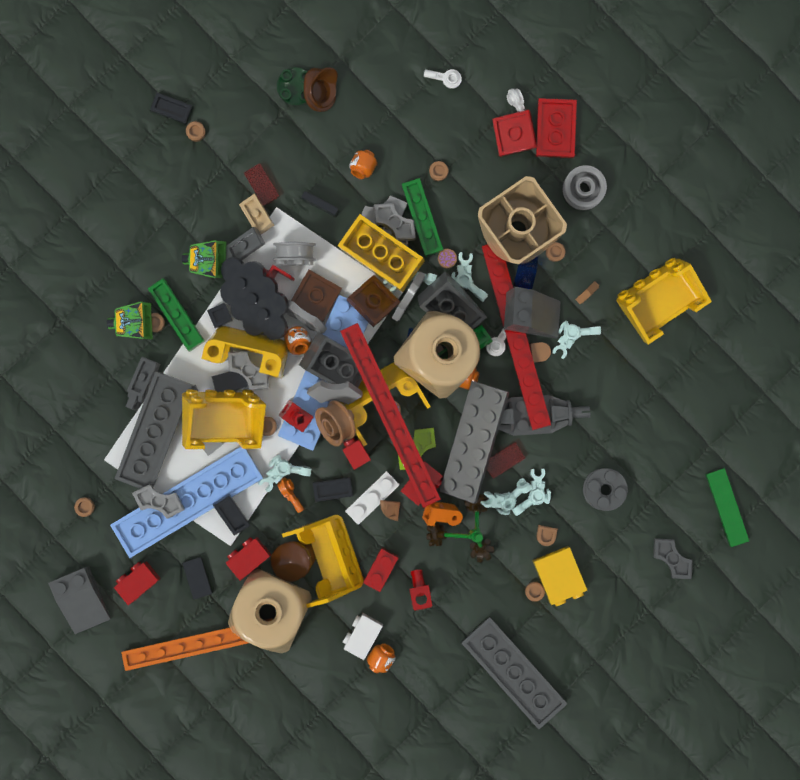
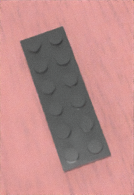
[115,371,193,489]
[440,381,509,504]
[461,616,567,729]

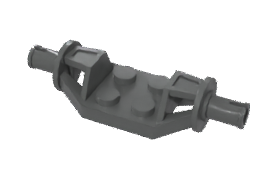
[499,395,590,436]

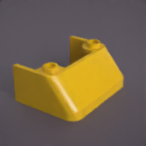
[339,362,431,446]
[282,515,363,608]

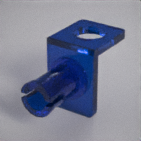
[514,257,538,289]

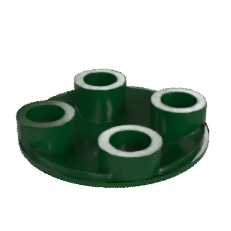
[277,67,307,105]

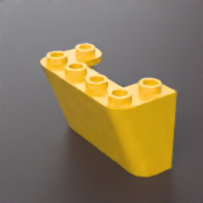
[616,258,712,345]
[201,326,289,379]
[182,389,266,449]

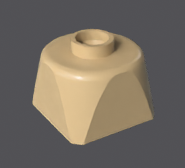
[478,176,567,264]
[394,311,480,398]
[228,569,312,653]

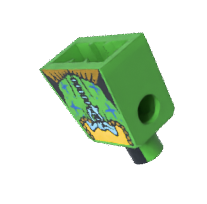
[182,241,226,278]
[107,302,153,340]

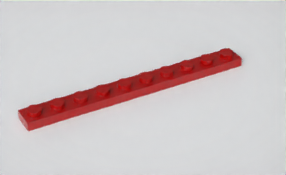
[481,245,551,430]
[340,323,441,508]

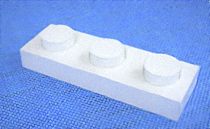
[345,471,399,525]

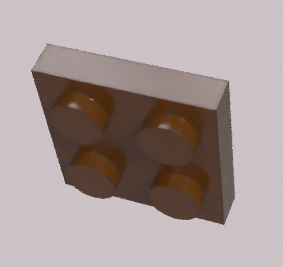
[291,269,342,322]
[347,275,400,327]

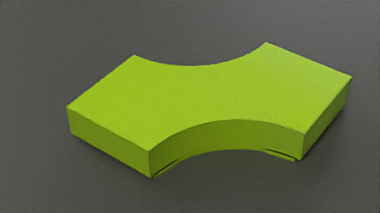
[398,428,436,470]

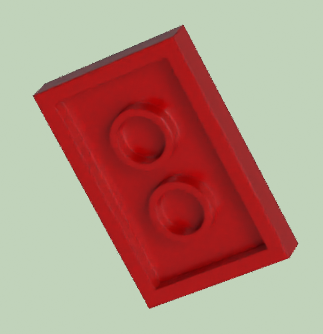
[536,98,577,158]

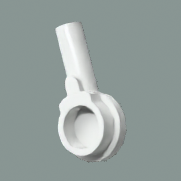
[424,69,462,89]
[507,89,525,112]
[486,328,506,356]

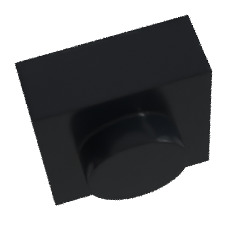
[207,303,233,329]

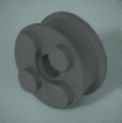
[583,468,628,511]

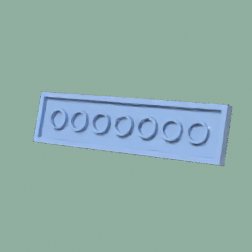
[278,295,368,451]
[110,447,263,558]

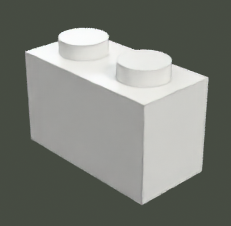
[342,613,383,660]

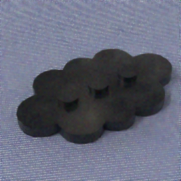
[220,258,289,340]

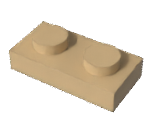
[239,194,274,235]

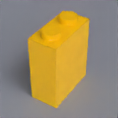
[532,546,587,606]

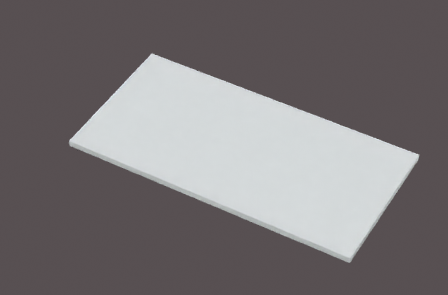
[104,207,403,546]

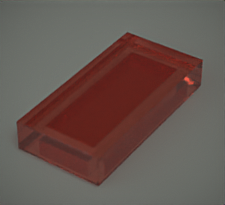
[244,163,280,206]
[487,442,525,479]

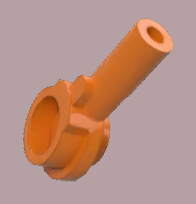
[278,477,304,513]

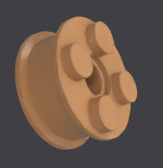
[315,400,356,446]

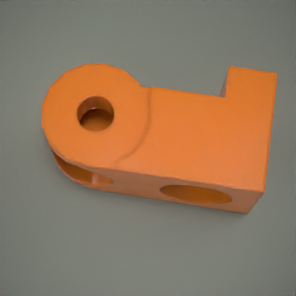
[422,502,463,526]

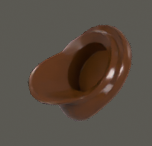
[304,67,338,112]
[271,541,316,582]

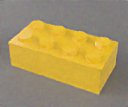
[338,214,425,292]

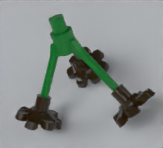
[426,494,495,563]

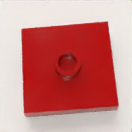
[492,110,537,157]

